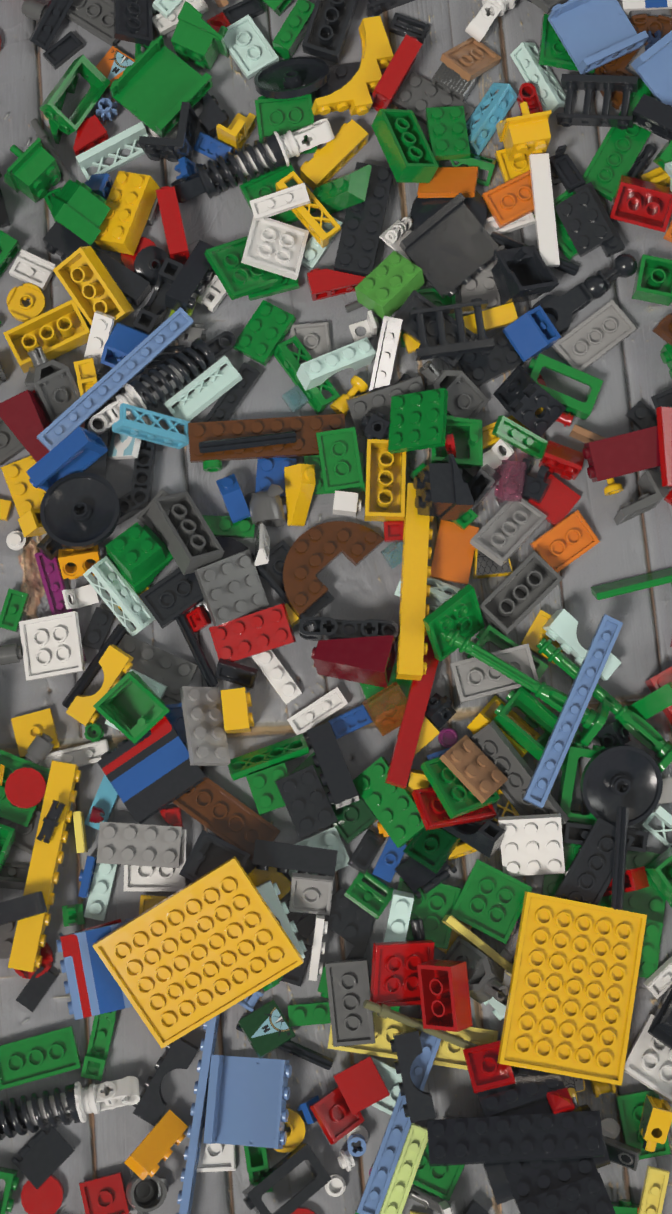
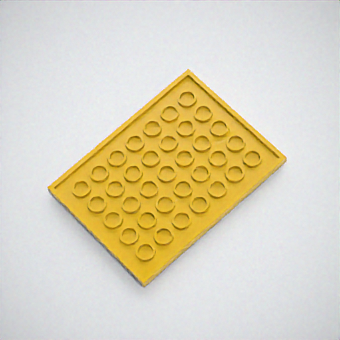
[92,856,304,1048]
[497,892,647,1086]

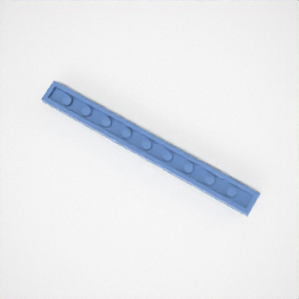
[37,307,194,451]
[523,614,623,808]
[176,1014,220,1214]
[357,1030,443,1214]

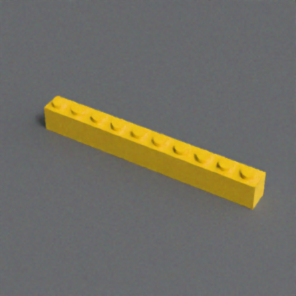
[396,483,433,681]
[8,760,81,972]

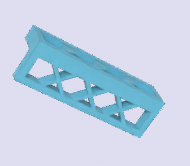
[466,83,517,155]
[112,403,190,449]

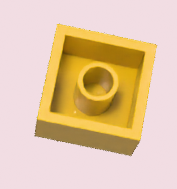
[220,687,254,735]

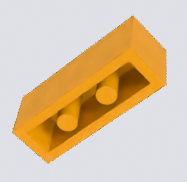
[124,1109,188,1180]

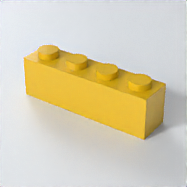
[300,119,369,190]

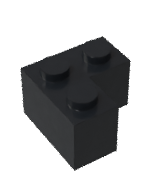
[458,464,502,510]

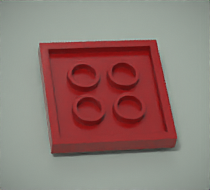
[370,940,435,1007]

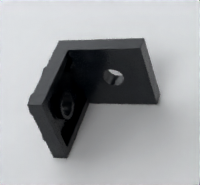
[138,102,198,162]
[493,365,566,437]

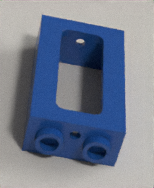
[26,426,108,492]

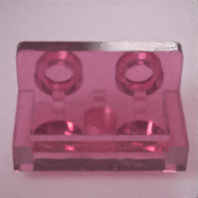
[494,460,526,503]

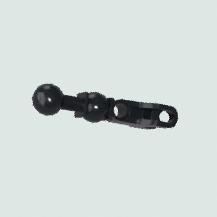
[531,253,637,335]

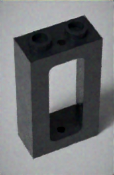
[242,1143,332,1214]

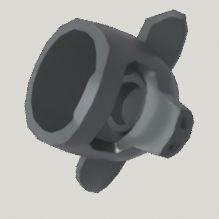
[244,484,286,527]
[126,1169,169,1214]

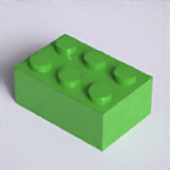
[355,251,425,319]

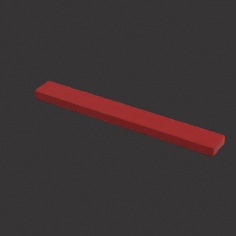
[385,635,439,789]

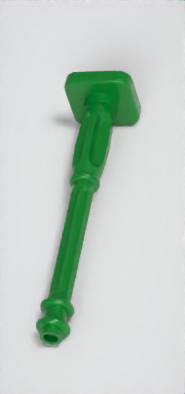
[445,630,611,746]
[536,638,672,773]

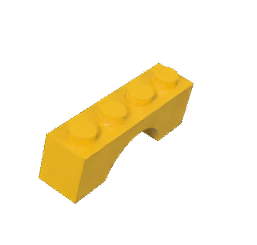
[66,645,134,726]

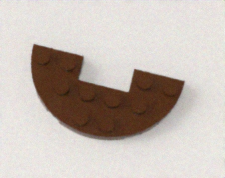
[594,14,672,110]
[282,521,384,617]

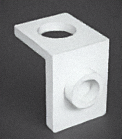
[349,310,379,342]
[480,439,514,470]
[62,584,101,610]

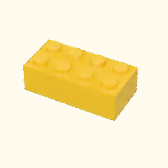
[94,171,160,255]
[53,246,135,327]
[3,299,90,374]
[364,439,406,522]

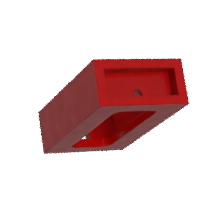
[371,34,422,111]
[156,186,190,264]

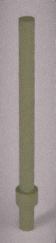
[363,999,478,1049]

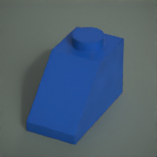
[85,173,113,200]
[216,474,251,523]

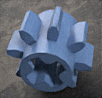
[95,97,118,122]

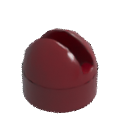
[89,806,105,823]

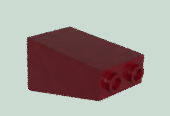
[0,390,52,462]
[582,426,660,482]
[311,635,397,688]

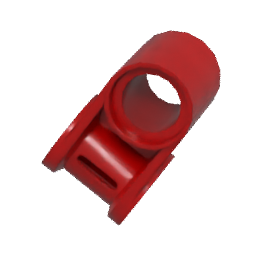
[517,83,543,116]

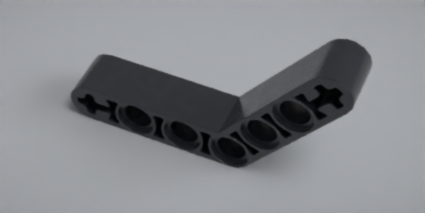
[117,440,156,525]
[0,891,47,926]

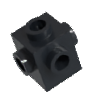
[360,410,390,440]
[425,693,456,729]
[597,720,631,748]

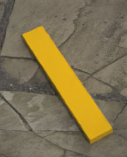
[402,302,518,354]

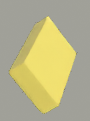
[73,811,88,853]

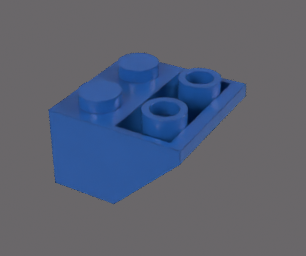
[502,305,561,362]
[100,322,150,377]

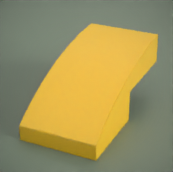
[73,358,98,396]

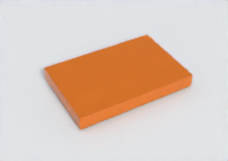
[417,167,478,198]
[482,170,534,228]
[530,510,600,573]
[430,520,479,585]

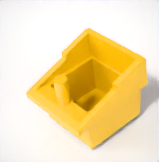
[496,102,552,162]

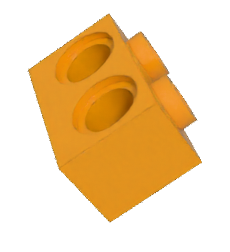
[58,545,102,580]

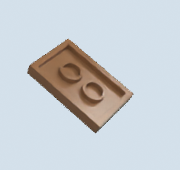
[440,37,502,82]
[439,735,508,804]

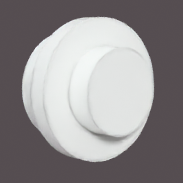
[6,531,26,551]
[337,1150,355,1172]
[325,1174,346,1197]

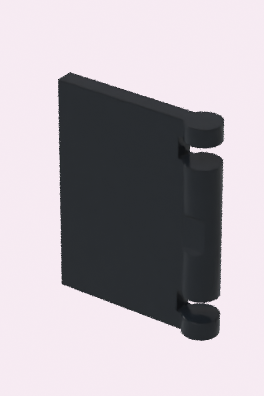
[395,857,457,899]
[11,1125,75,1189]

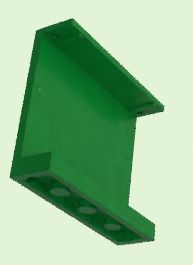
[110,35,213,138]

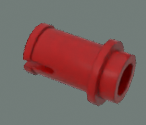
[556,412,574,427]

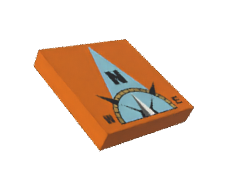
[96,46,135,89]

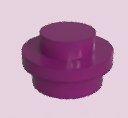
[438,728,458,748]

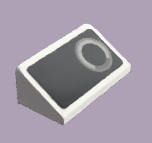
[254,523,270,566]

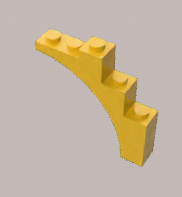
[311,16,394,116]

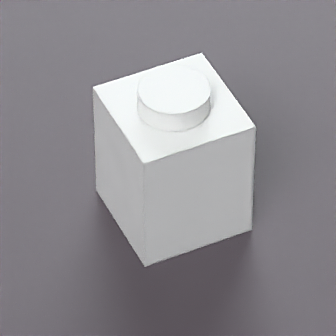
[333,490,362,517]

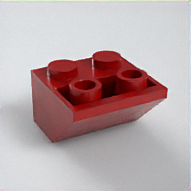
[539,440,585,480]

